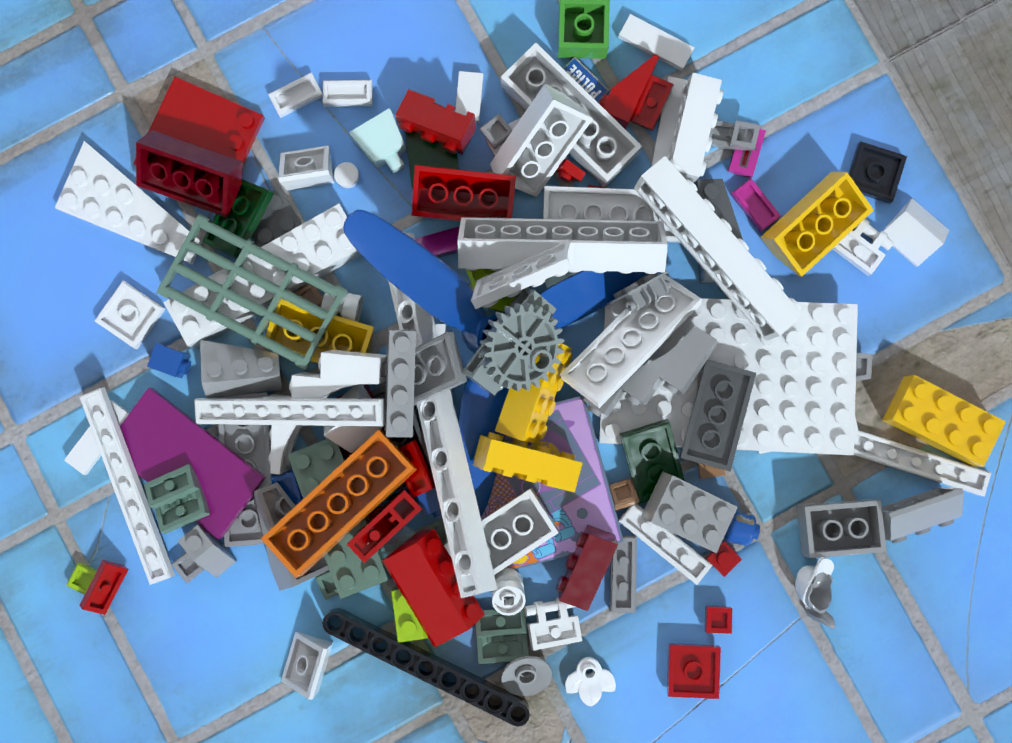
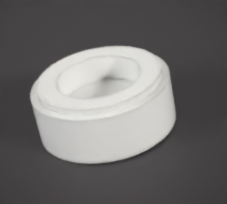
[334,162,360,188]

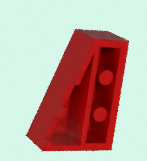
[395,89,476,155]

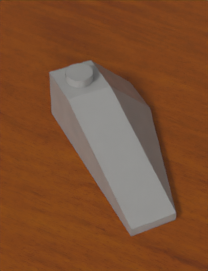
[254,482,329,591]

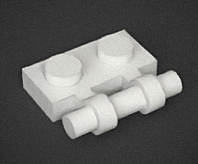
[832,219,894,276]
[524,597,582,651]

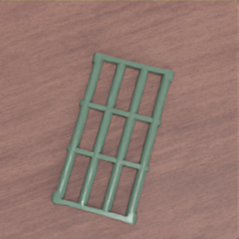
[157,214,348,370]

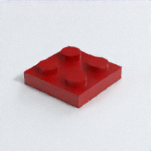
[667,643,721,699]

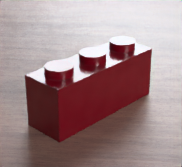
[556,524,618,611]

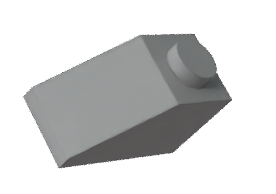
[178,524,237,578]

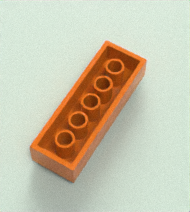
[261,430,417,578]

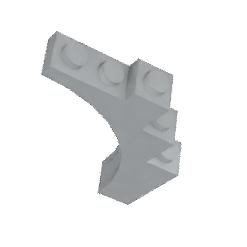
[565,325,718,417]

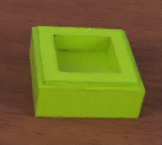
[66,562,97,595]

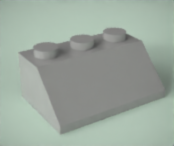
[882,486,964,543]

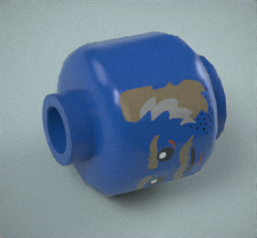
[724,511,760,546]

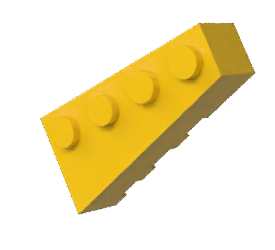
[472,432,582,492]

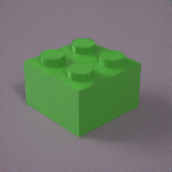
[557,0,610,59]

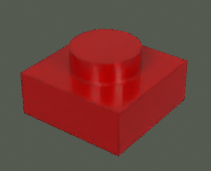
[556,159,586,183]
[705,540,742,577]
[705,606,732,634]

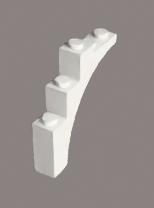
[263,350,386,475]

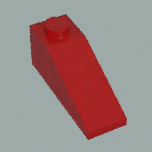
[600,55,659,129]
[346,489,422,563]

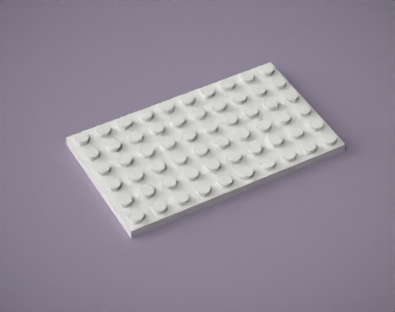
[599,298,858,455]

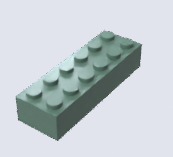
[287,439,392,599]

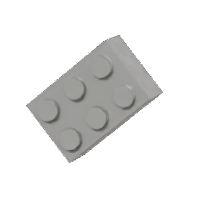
[641,471,738,553]
[796,499,887,558]

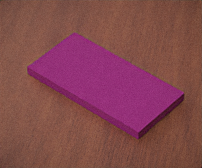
[120,387,266,539]

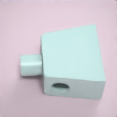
[349,108,407,173]

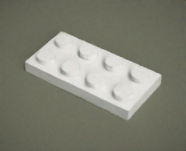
[471,240,574,309]

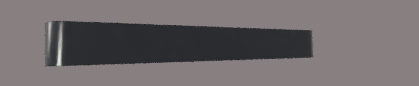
[322,608,530,727]

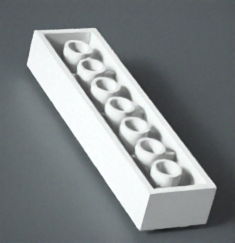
[634,156,804,341]
[163,204,361,348]
[458,218,668,274]

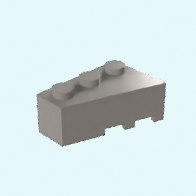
[200,340,283,398]

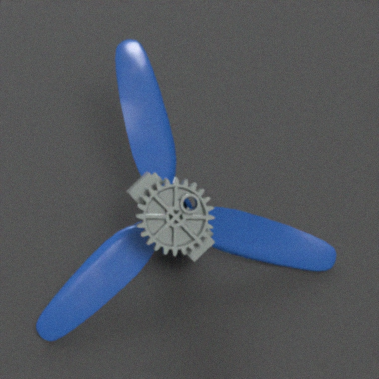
[343,210,649,517]

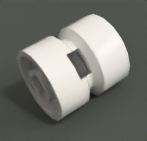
[321,292,363,322]
[492,568,526,616]

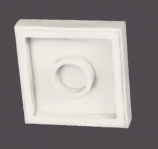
[95,281,166,349]

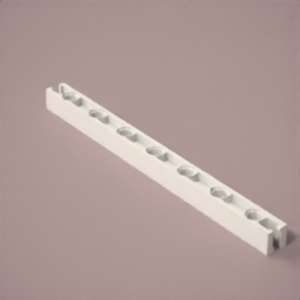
[389,232,497,598]

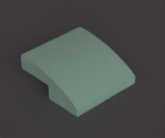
[144,464,210,534]
[476,607,529,665]

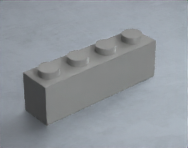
[384,329,416,437]

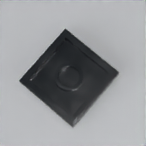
[848,141,907,204]

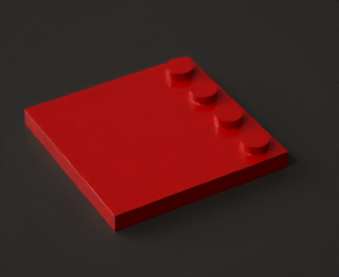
[133,76,265,166]

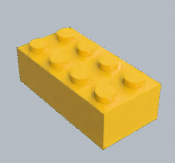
[495,343,572,444]
[882,375,1006,467]

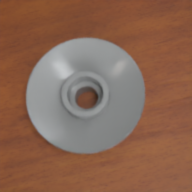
[501,656,552,696]

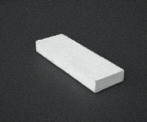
[618,14,695,71]
[64,400,129,475]

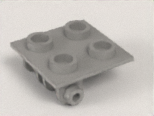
[607,270,671,312]

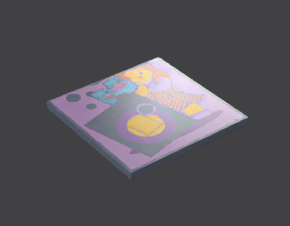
[481,395,624,570]

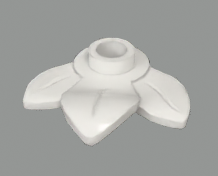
[565,657,616,706]

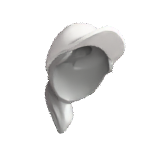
[795,557,835,629]

